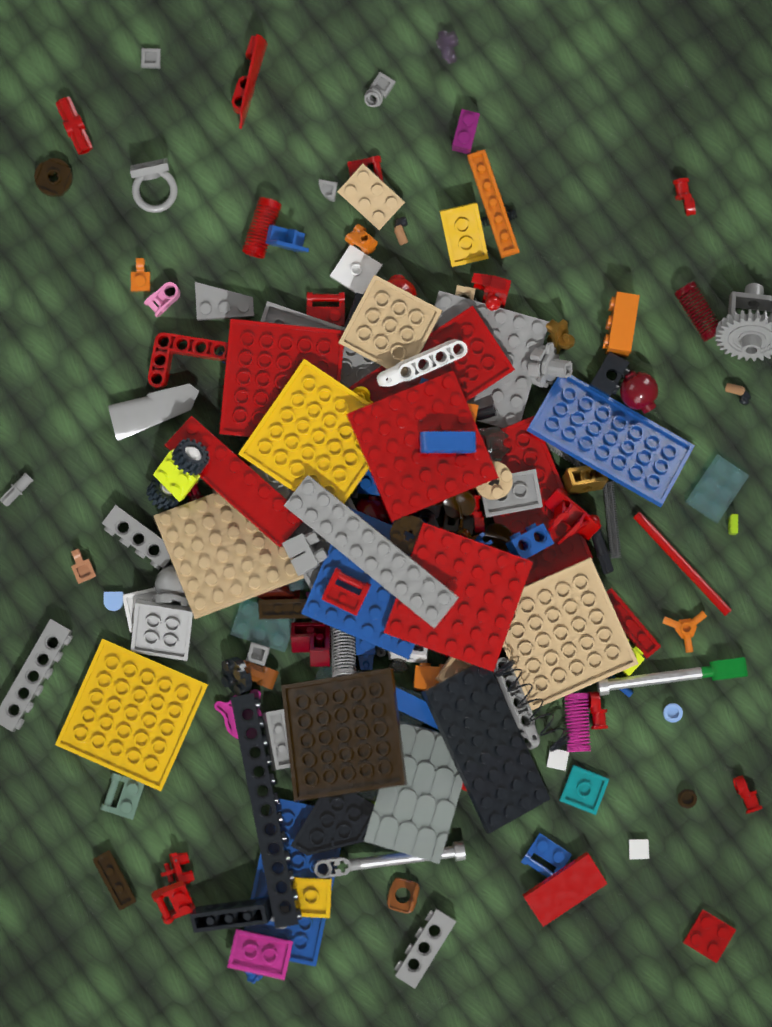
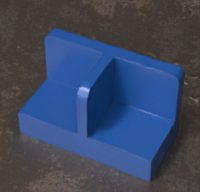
[266,225,309,252]

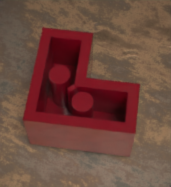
[291,622,331,667]

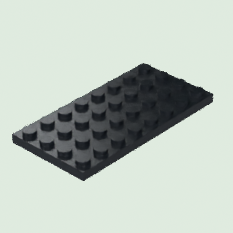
[422,665,550,834]

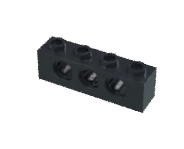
[190,897,273,933]

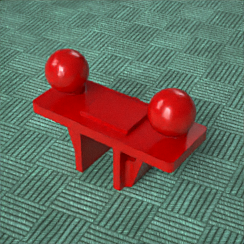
[471,273,511,311]
[544,487,601,545]

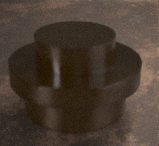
[677,789,697,808]

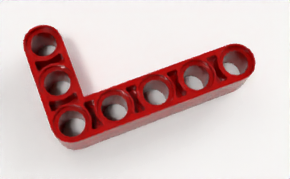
[148,332,228,390]

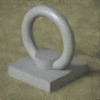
[130,158,178,213]

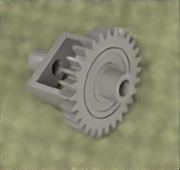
[715,283,772,361]

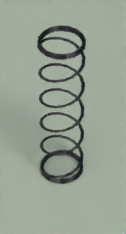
[494,659,570,752]

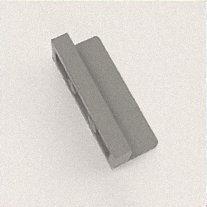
[262,709,290,771]

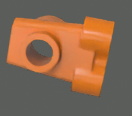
[345,224,378,254]

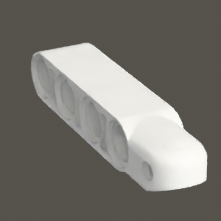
[377,339,468,386]

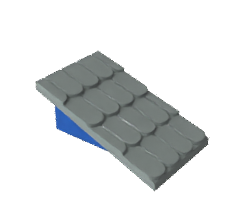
[364,720,463,864]

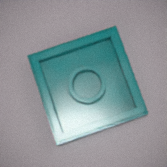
[559,765,609,815]

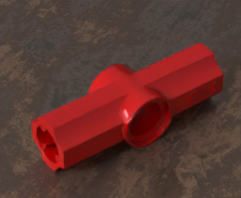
[55,97,93,155]

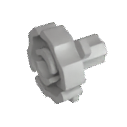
[528,342,573,388]

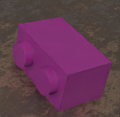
[452,109,480,154]

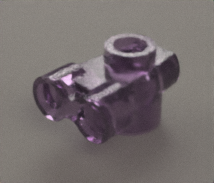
[436,30,459,63]

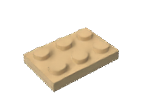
[337,163,405,230]

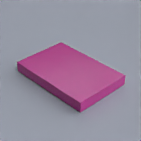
[227,929,293,981]

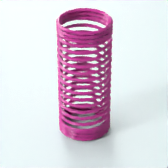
[564,693,591,752]

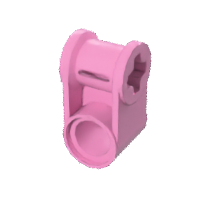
[144,282,180,317]

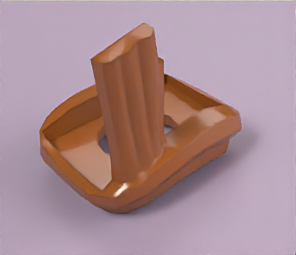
[387,878,420,914]

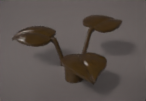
[444,491,513,552]

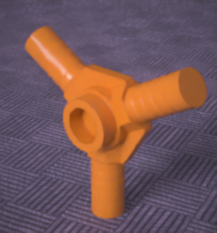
[662,611,707,653]

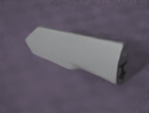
[108,384,199,441]

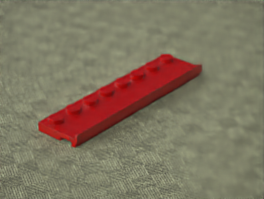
[164,416,303,548]

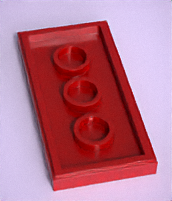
[523,852,608,927]

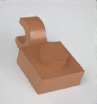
[71,549,97,584]

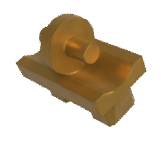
[545,319,575,354]

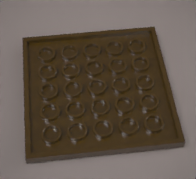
[281,668,407,801]

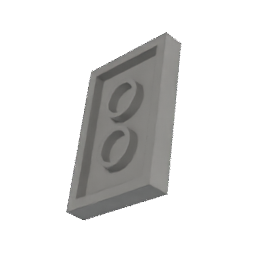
[482,469,543,518]

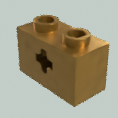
[561,465,608,495]

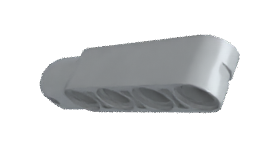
[493,657,540,749]

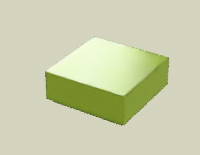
[728,514,738,535]

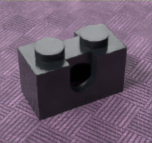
[590,352,630,397]

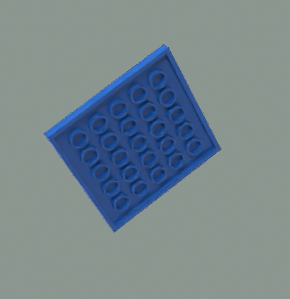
[301,507,415,659]

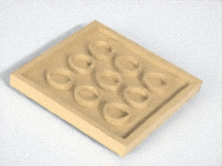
[338,275,442,376]

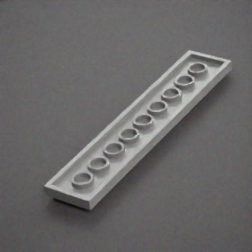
[284,475,460,628]

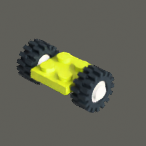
[146,438,210,511]

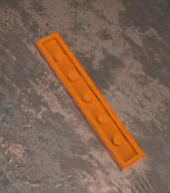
[467,149,519,259]

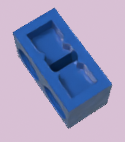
[505,523,554,559]

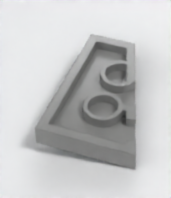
[195,282,254,321]

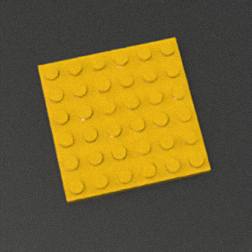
[238,359,371,504]
[55,639,208,791]

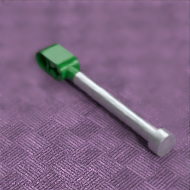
[597,657,748,696]

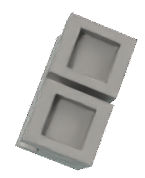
[282,531,329,576]

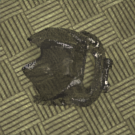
[478,427,510,461]

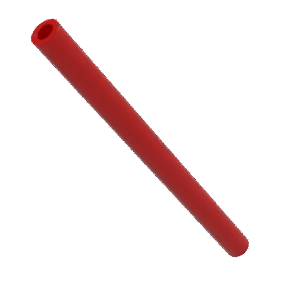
[633,512,732,616]

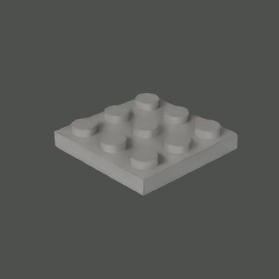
[130,599,193,661]

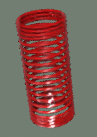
[242,197,282,259]

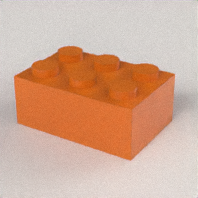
[602,292,640,358]

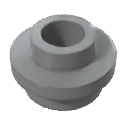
[364,88,383,107]

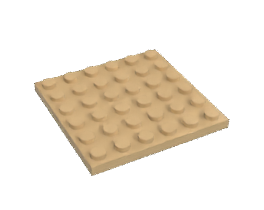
[153,492,304,619]
[503,557,638,710]

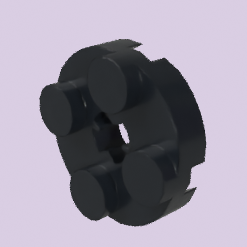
[221,657,252,696]

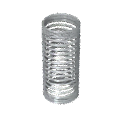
[330,626,357,677]

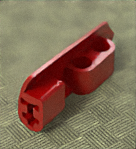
[232,34,268,129]

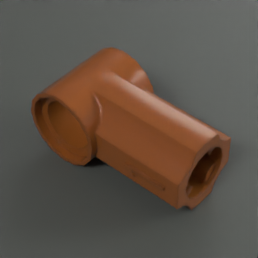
[243,660,279,690]

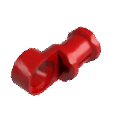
[672,178,696,216]
[468,495,485,534]
[586,691,608,730]
[733,775,763,814]

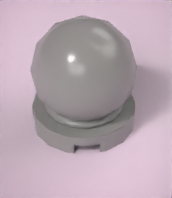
[152,565,190,607]

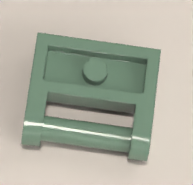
[100,772,145,820]

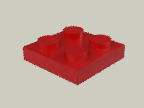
[683,909,736,963]

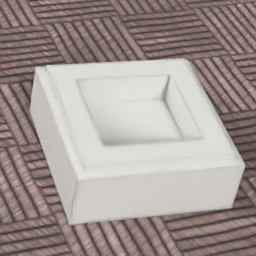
[546,749,569,771]
[629,839,649,859]

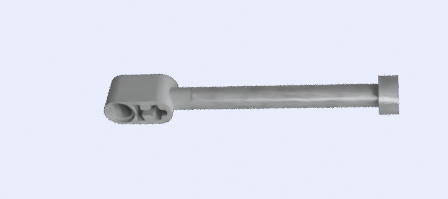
[313,841,466,878]

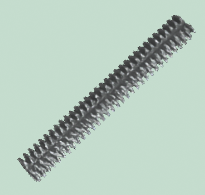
[603,481,622,559]

